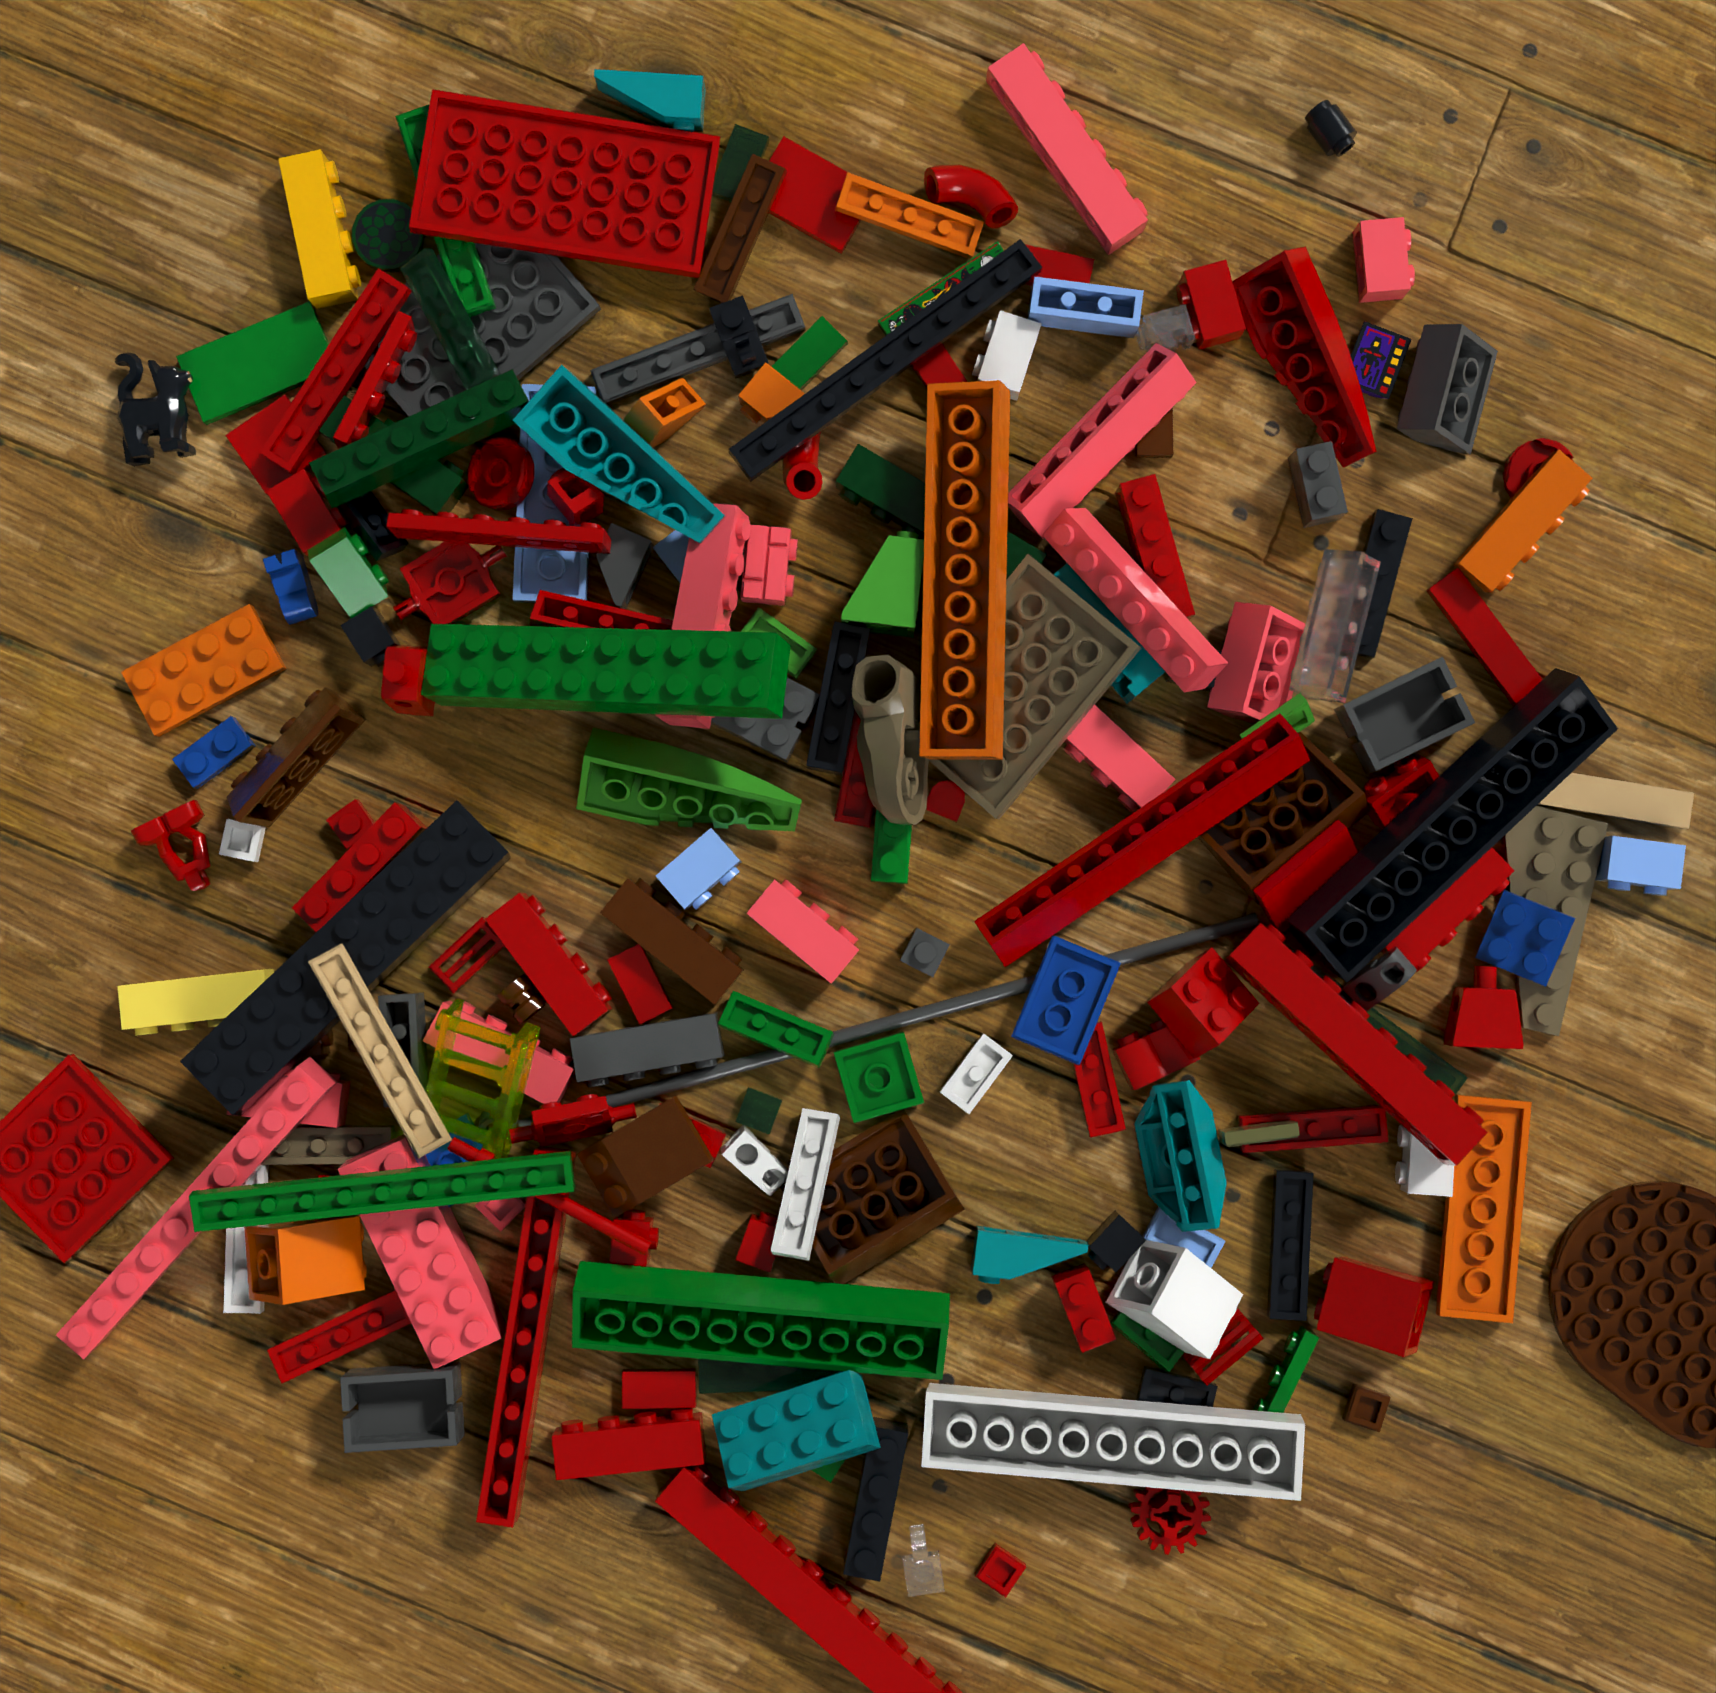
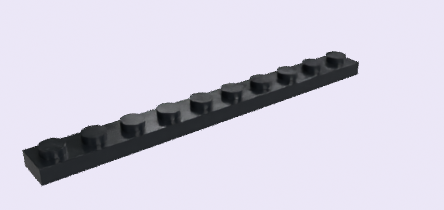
[729,239,1043,482]

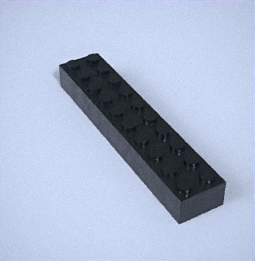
[1286,668,1618,982]
[180,800,511,1116]

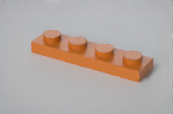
[835,172,984,259]

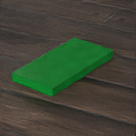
[176,301,329,425]

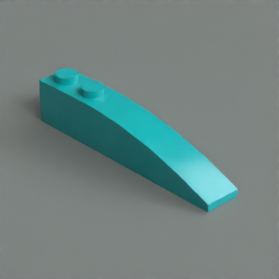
[513,365,725,543]

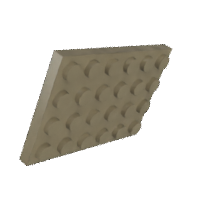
[929,554,1141,819]

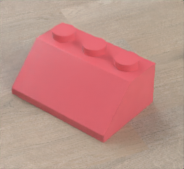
[1207,602,1311,724]

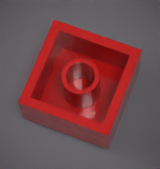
[1147,947,1260,1059]

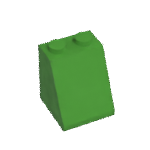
[841,531,924,638]

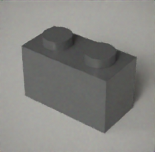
[1288,441,1348,528]

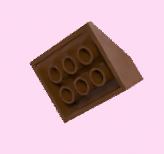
[227,687,366,827]
[1198,732,1370,905]
[780,1109,965,1284]

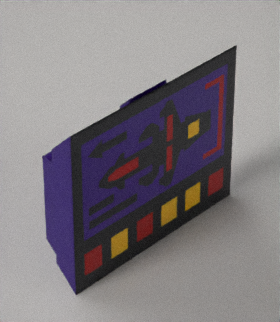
[1351,321,1412,399]

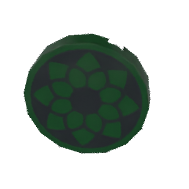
[352,199,425,273]

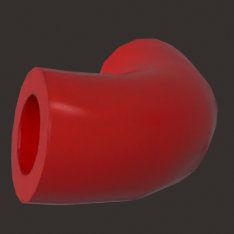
[924,164,1018,229]
[782,432,823,500]

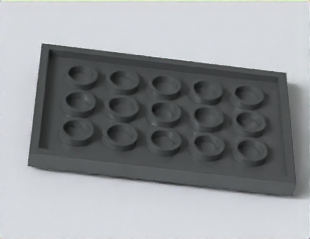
[364,243,601,416]

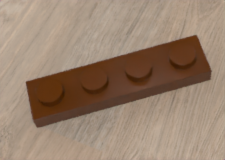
[693,154,787,303]

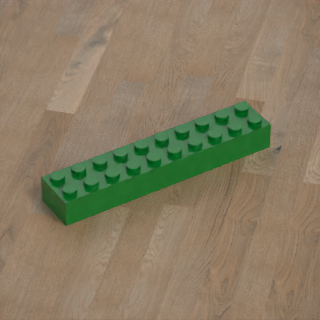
[421,624,791,719]
[572,1261,950,1380]

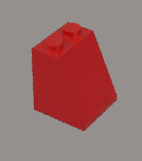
[1314,1256,1435,1357]

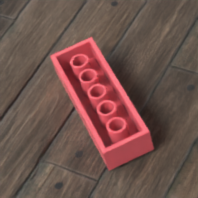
[338,1134,507,1369]

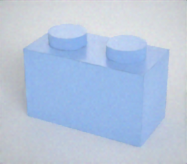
[656,828,741,910]
[1595,836,1686,896]

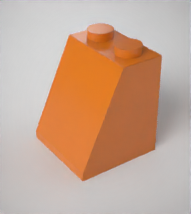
[244,1215,367,1305]

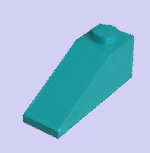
[594,69,706,132]
[971,1225,1089,1284]

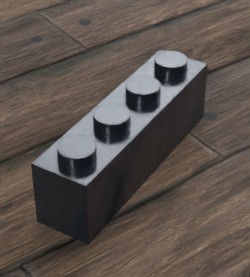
[806,621,870,776]
[844,1417,908,1582]

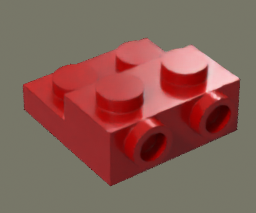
[1364,754,1439,829]

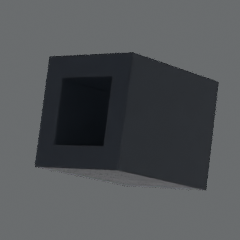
[340,606,400,667]
[1086,1210,1146,1272]

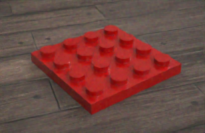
[0,1054,174,1263]

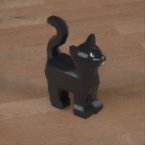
[115,352,196,467]

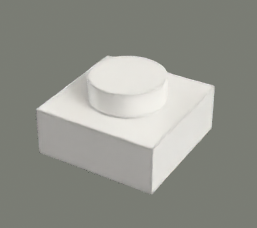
[219,819,266,862]

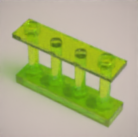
[426,998,541,1159]

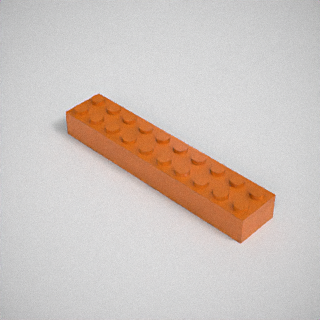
[919,380,1010,760]

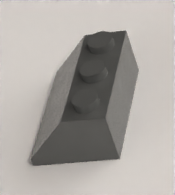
[1397,324,1498,455]

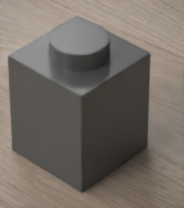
[900,928,950,977]

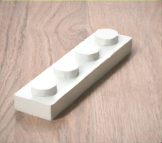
[771,1108,840,1261]
[223,1165,269,1314]

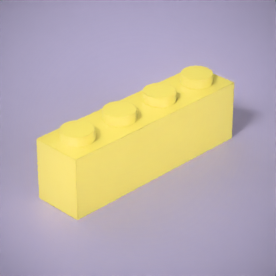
[117,969,274,1036]

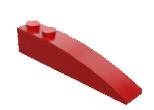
[1233,246,1377,468]

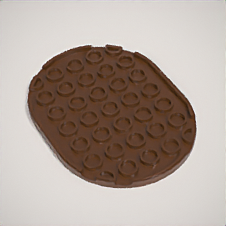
[1548,1181,1716,1448]

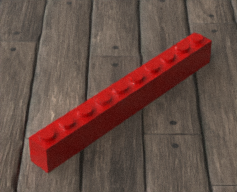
[974,713,1310,967]
[476,1146,577,1528]
[655,1465,963,1693]

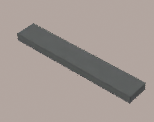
[590,294,806,405]

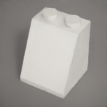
[1106,1240,1243,1359]

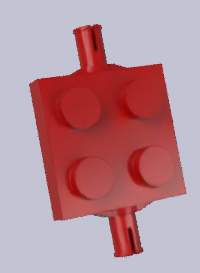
[393,542,507,624]
[509,1094,637,1147]

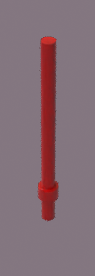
[447,1137,652,1256]

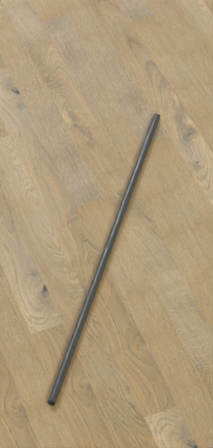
[518,913,1259,1127]

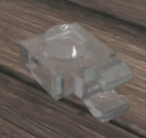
[902,1524,945,1597]

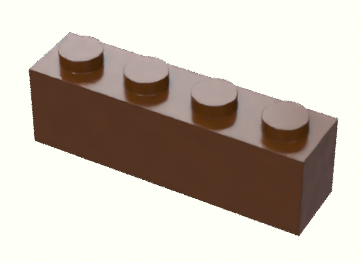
[600,878,744,1005]

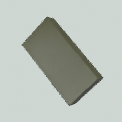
[1218,1120,1300,1147]

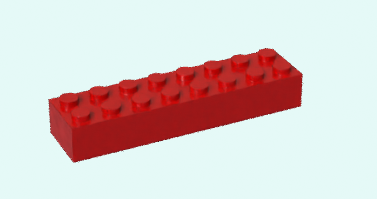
[1224,923,1488,1166]

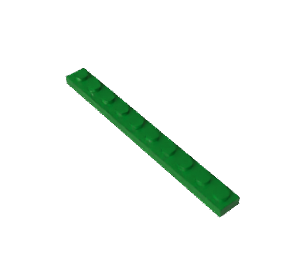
[189,1151,575,1232]

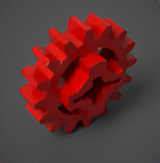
[1129,1487,1211,1555]

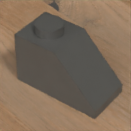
[596,523,654,609]

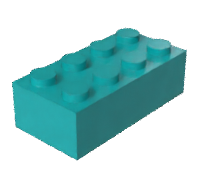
[712,1370,881,1491]

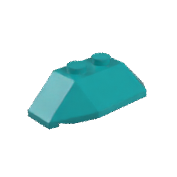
[1134,1080,1227,1232]

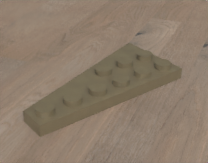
[1501,806,1608,1036]

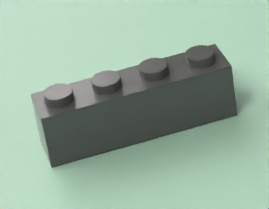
[570,1012,725,1087]

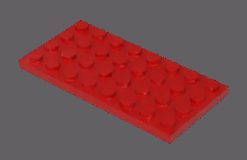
[409,89,721,278]

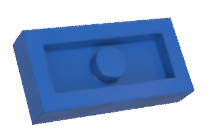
[172,716,256,789]

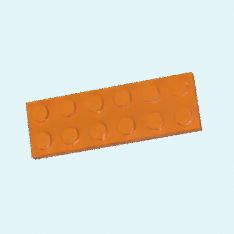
[1436,1094,1532,1323]

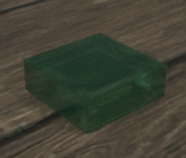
[735,1087,783,1135]

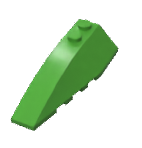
[576,727,802,831]

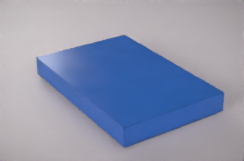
[1011,935,1121,1066]

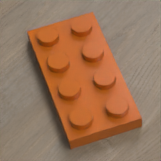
[121,604,286,737]

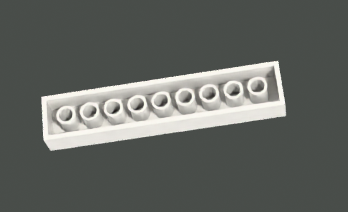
[921,1383,1305,1501]

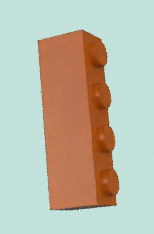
[1453,450,1593,593]

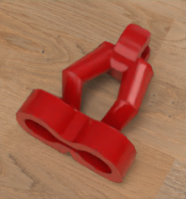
[131,800,211,891]

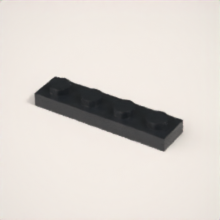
[1337,509,1413,659]
[1267,1169,1314,1321]

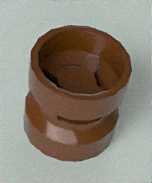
[497,974,547,1025]

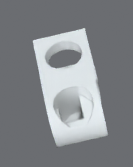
[721,1124,789,1196]

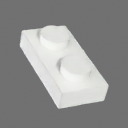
[939,1033,1013,1114]

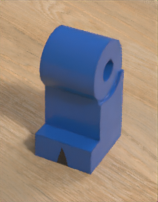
[263,549,319,625]

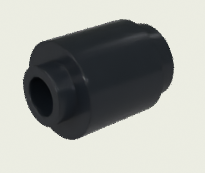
[1305,100,1357,157]

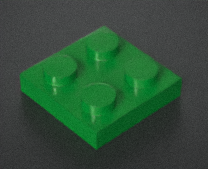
[833,1032,924,1123]

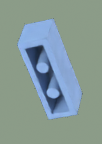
[1027,276,1144,338]

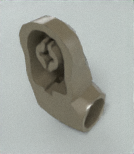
[852,655,929,825]

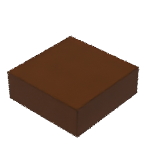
[1342,1383,1391,1432]

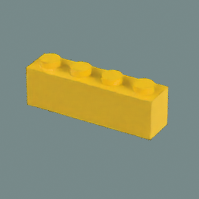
[278,149,361,309]

